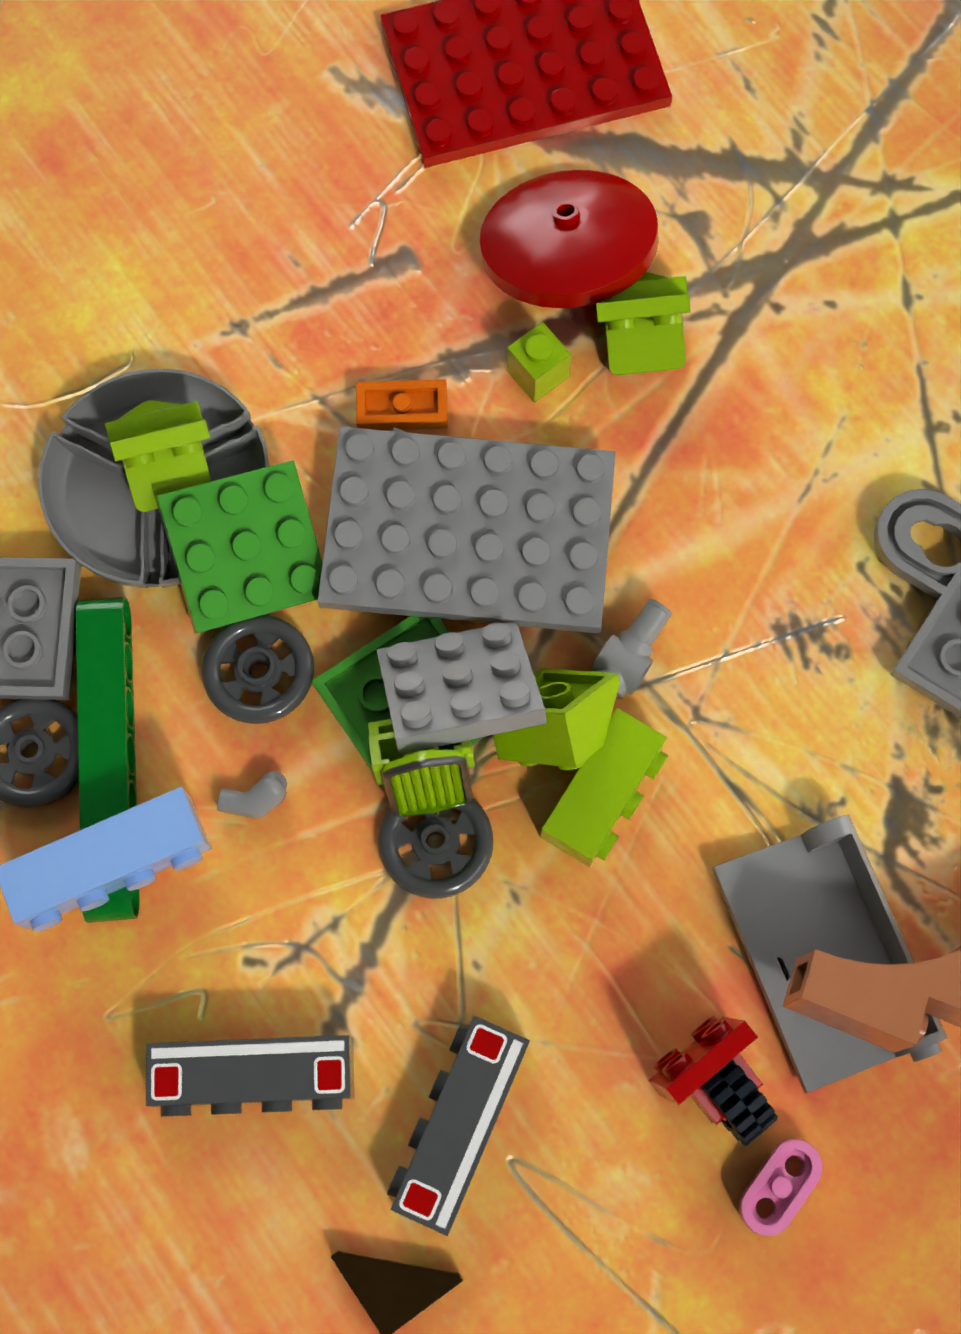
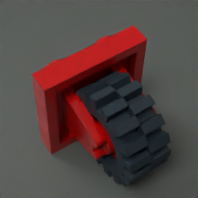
[648,1016,778,1146]

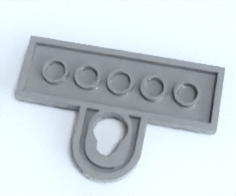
[874,489,961,718]

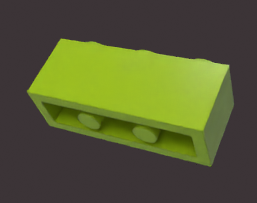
[540,708,668,868]

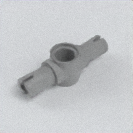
[591,599,672,701]

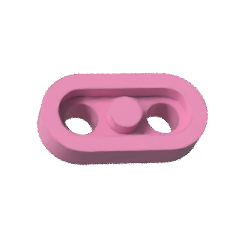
[739,1140,822,1236]

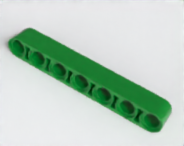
[76,597,140,923]

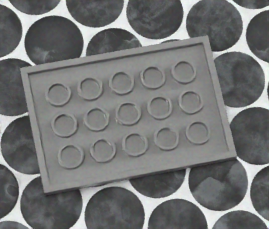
[318,427,616,633]

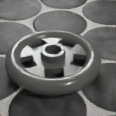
[202,615,314,724]
[0,699,79,808]
[378,798,493,899]

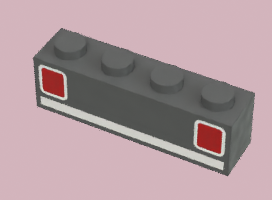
[387,1016,530,1236]
[146,1035,355,1117]

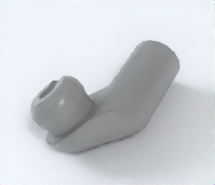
[217,771,287,818]

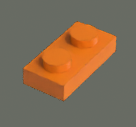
[356,379,448,430]

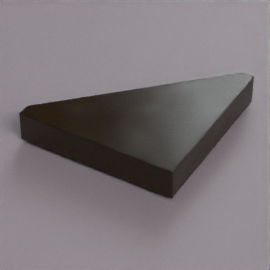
[331,1251,464,1334]

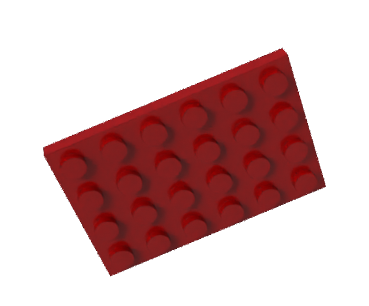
[380,0,672,168]

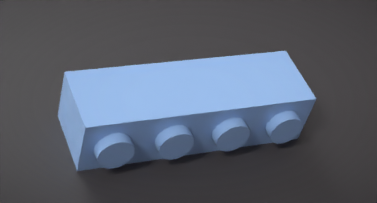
[0,786,212,932]

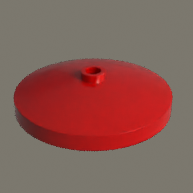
[480,170,659,308]

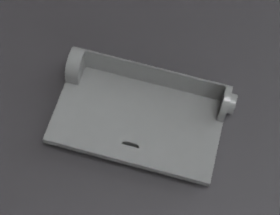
[712,814,947,1093]

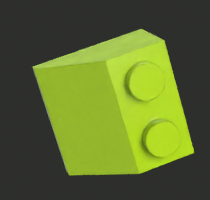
[493,668,620,770]

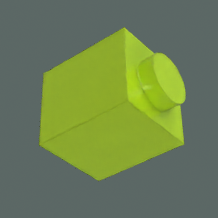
[507,322,571,403]

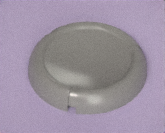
[38,369,269,588]

